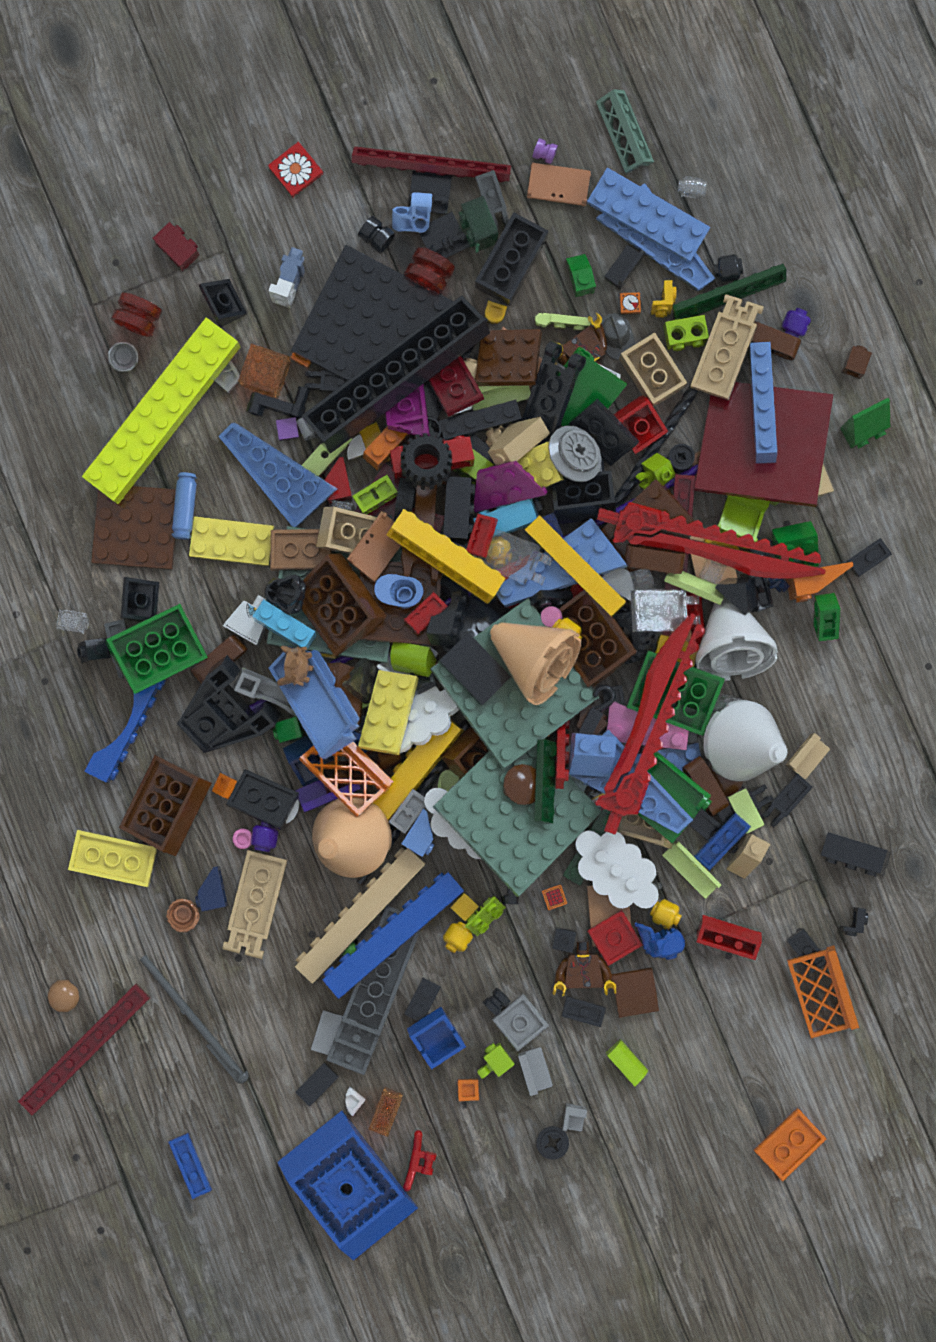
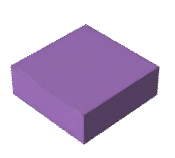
[276,417,299,441]

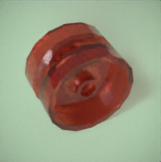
[404,247,455,294]
[111,292,162,337]

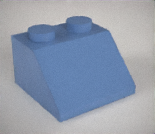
[569,733,617,777]
[402,809,435,857]

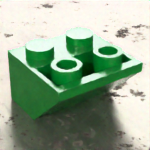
[772,521,819,567]

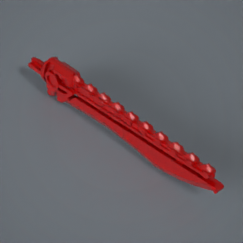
[597,502,826,579]
[595,614,705,835]

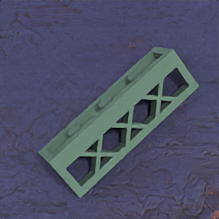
[596,89,654,173]

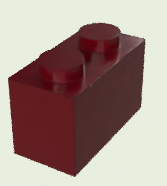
[152,222,200,272]

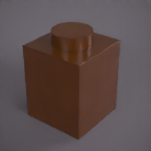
[841,345,872,379]

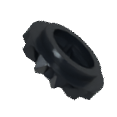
[536,1126,569,1160]

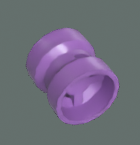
[532,138,558,164]

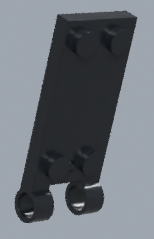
[521,341,586,445]

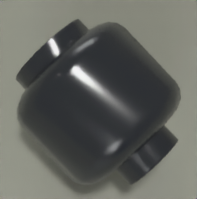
[714,254,743,282]

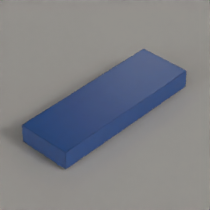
[694,812,751,871]
[168,1133,212,1199]

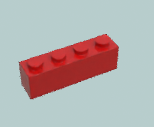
[390,436,475,480]

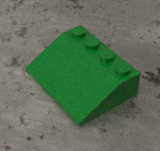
[105,604,208,694]
[626,650,725,736]

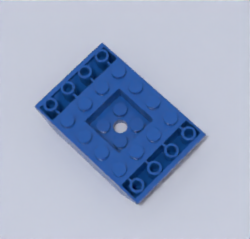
[277,1110,418,1260]

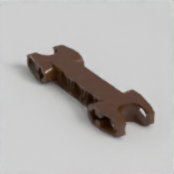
[401,480,447,582]

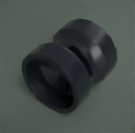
[483,987,511,1016]

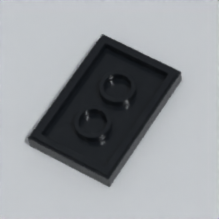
[569,399,639,466]
[438,632,511,706]
[226,769,299,830]

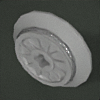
[548,426,602,482]

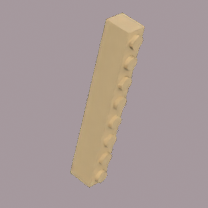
[295,847,426,984]

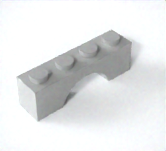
[234,667,296,716]

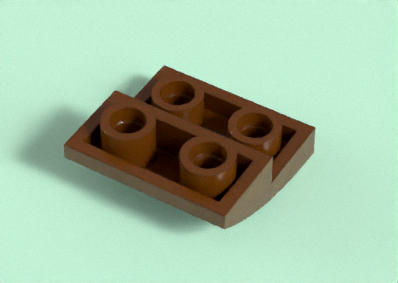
[612,967,659,1018]

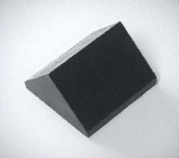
[198,279,247,328]
[121,577,159,621]
[715,577,757,615]

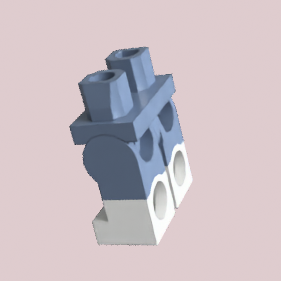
[269,247,305,309]

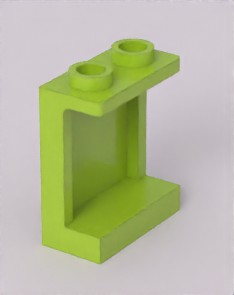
[717,495,770,550]

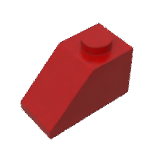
[325,457,352,504]

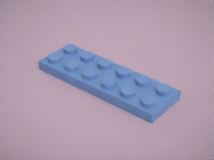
[587,168,710,263]

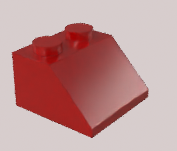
[613,395,668,454]

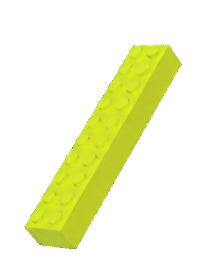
[82,317,241,504]

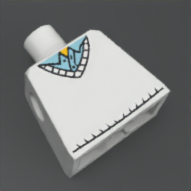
[223,595,266,646]

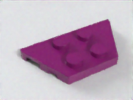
[386,384,430,437]
[474,460,547,512]

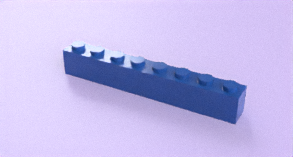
[323,872,464,999]

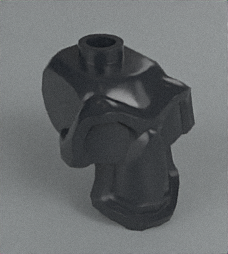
[264,575,306,614]

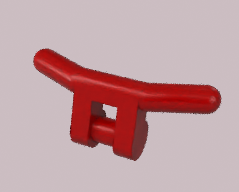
[403,1130,437,1192]

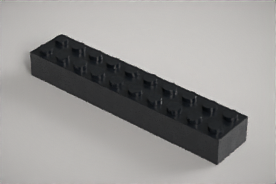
[302,295,490,454]

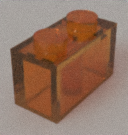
[368,1087,403,1137]

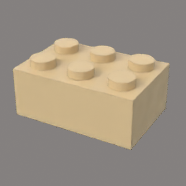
[619,333,687,407]

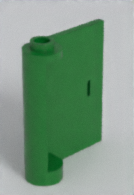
[558,347,627,426]
[638,751,712,844]

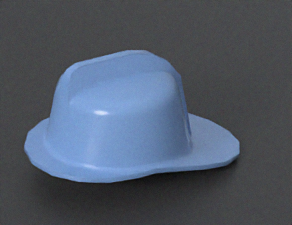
[374,574,423,609]

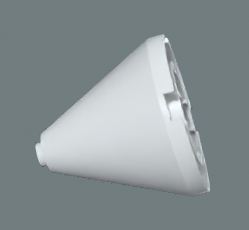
[695,597,778,681]
[704,700,787,781]

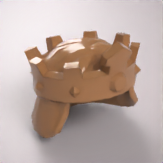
[277,645,313,686]

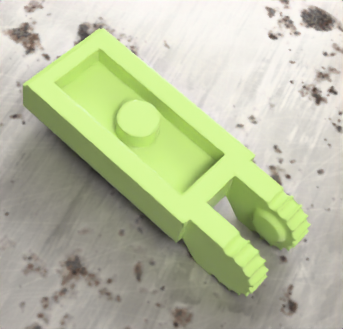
[534,313,590,331]

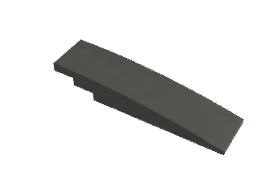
[326,905,421,1075]

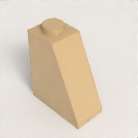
[488,417,550,465]
[726,834,770,879]

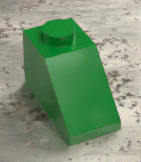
[566,254,596,297]
[273,717,305,743]

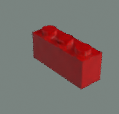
[696,915,762,960]

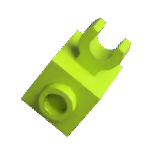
[636,453,675,489]
[477,1043,515,1079]

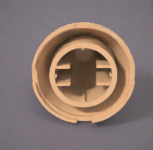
[490,622,581,705]
[312,797,392,878]

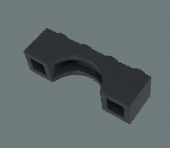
[439,400,522,441]
[427,574,469,646]

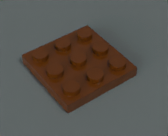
[475,329,542,386]

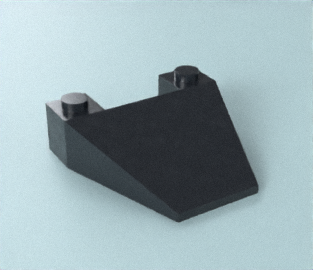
[177,655,281,753]

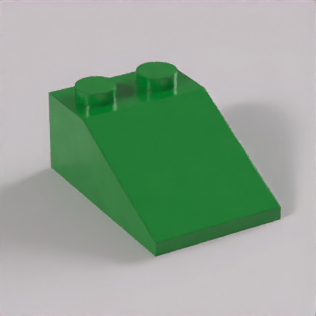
[840,398,890,449]

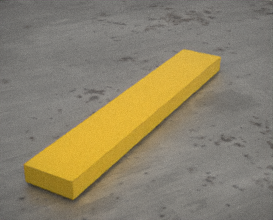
[525,515,626,617]

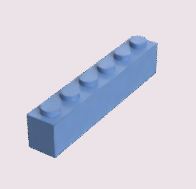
[749,342,777,463]

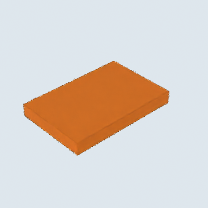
[754,1108,827,1182]

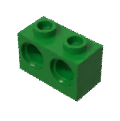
[813,593,841,641]

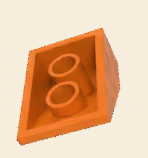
[786,562,853,603]

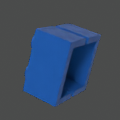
[407,1007,466,1070]

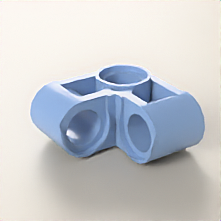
[392,192,432,233]

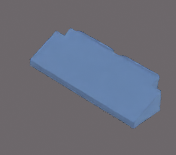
[269,646,359,759]

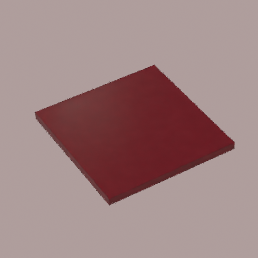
[694,382,834,507]

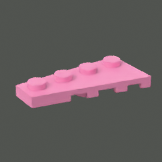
[607,701,689,750]

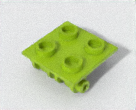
[465,895,506,936]

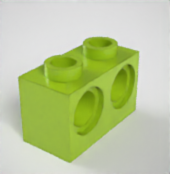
[663,315,709,351]
[353,475,398,515]

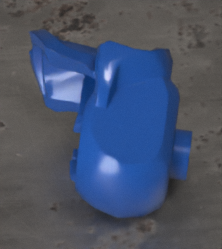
[634,922,685,960]

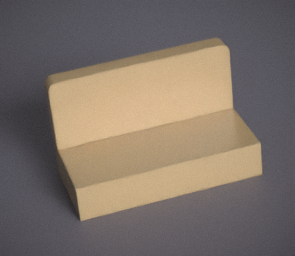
[786,733,830,779]

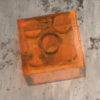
[238,343,291,398]

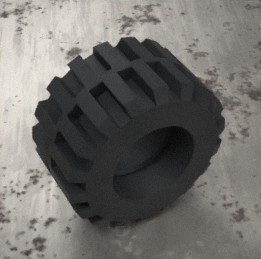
[401,433,452,490]
[613,611,656,664]

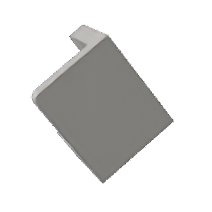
[562,1103,587,1131]

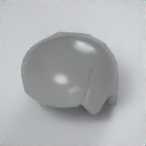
[108,342,139,372]

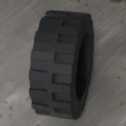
[394,478,416,522]

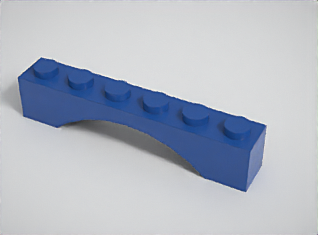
[84,680,166,783]

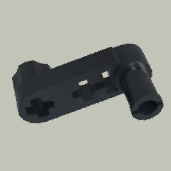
[246,386,310,419]

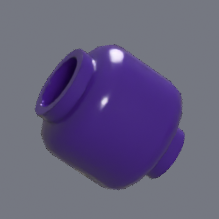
[781,308,811,338]
[250,822,279,852]

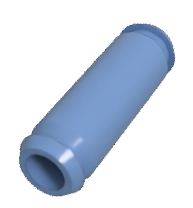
[172,472,197,540]

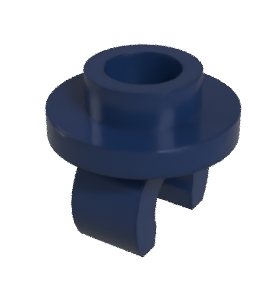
[768,578,790,592]

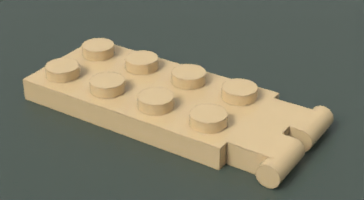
[691,294,764,400]
[222,850,288,959]

